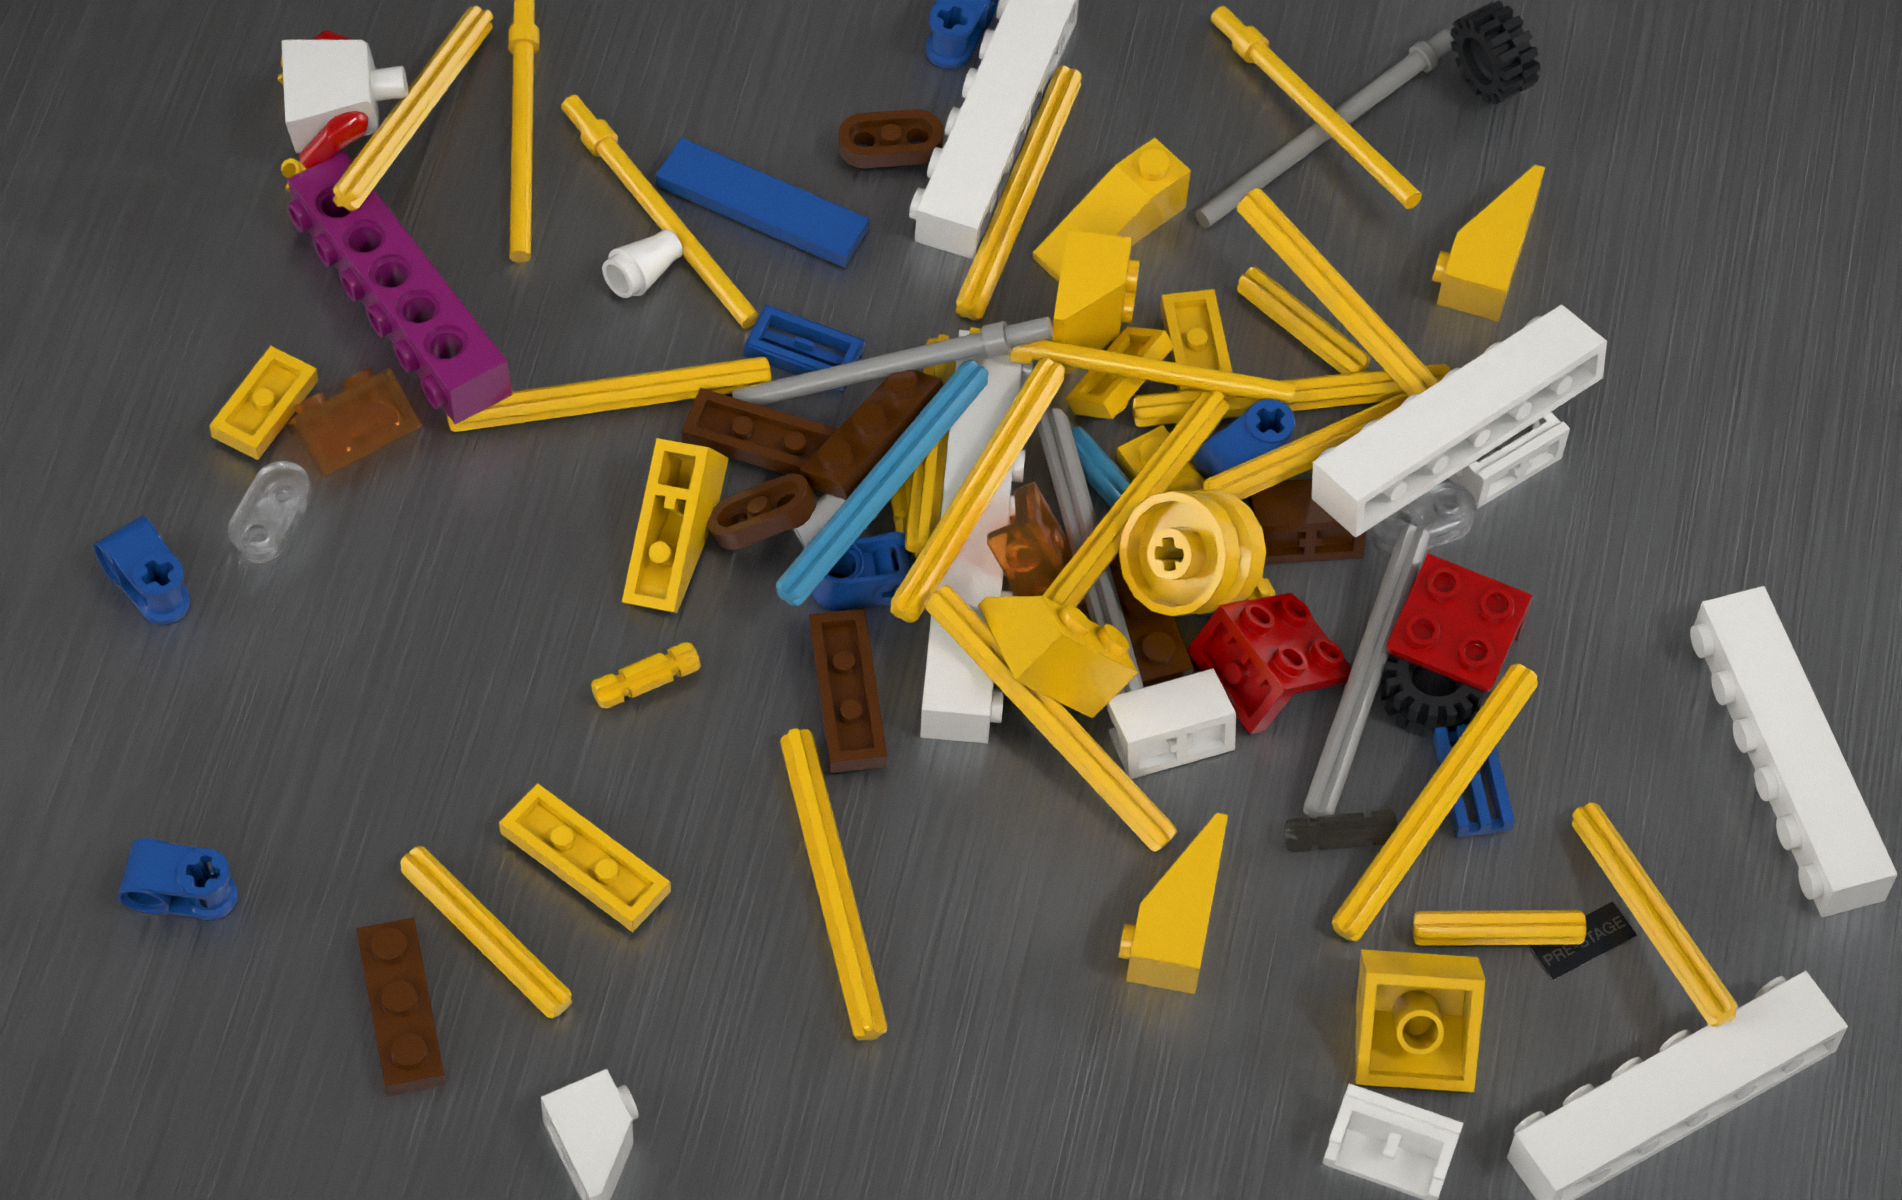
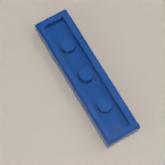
[656,137,870,268]

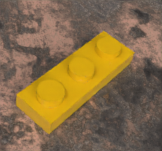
[499,783,671,932]

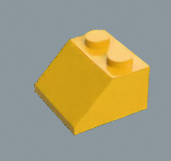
[1051,229,1140,377]
[978,596,1138,719]
[1355,949,1486,1093]

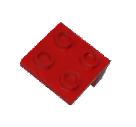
[1386,553,1533,692]
[1187,593,1352,734]

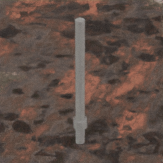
[732,316,1054,406]

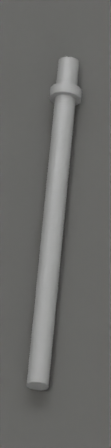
[1195,29,1455,228]

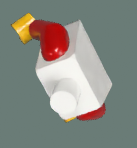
[277,30,408,192]

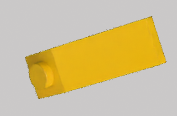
[1033,137,1191,283]
[1432,165,1545,322]
[622,438,729,613]
[1118,813,1228,994]

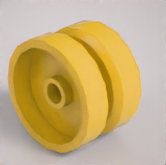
[1119,489,1266,616]

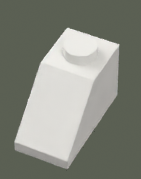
[541,1069,639,1200]

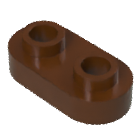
[838,109,944,168]
[707,473,817,550]

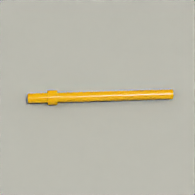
[508,0,540,263]
[1211,6,1422,209]
[561,95,760,329]
[969,327,1296,405]

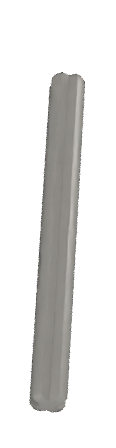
[1037,408,1144,695]
[1303,524,1430,822]

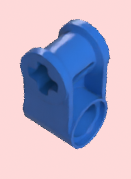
[926,0,999,69]
[1192,399,1295,479]
[93,515,190,625]
[812,532,913,611]
[117,838,238,921]

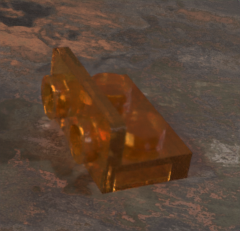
[286,367,422,479]
[987,481,1085,606]

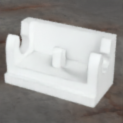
[1449,412,1570,509]
[1107,668,1236,779]
[1322,1083,1463,1200]

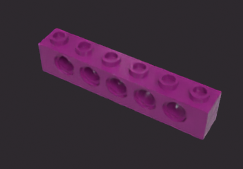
[287,151,512,424]

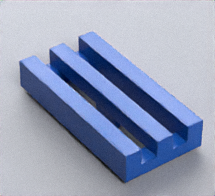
[744,305,865,392]
[1433,724,1515,838]

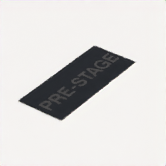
[1529,901,1637,980]

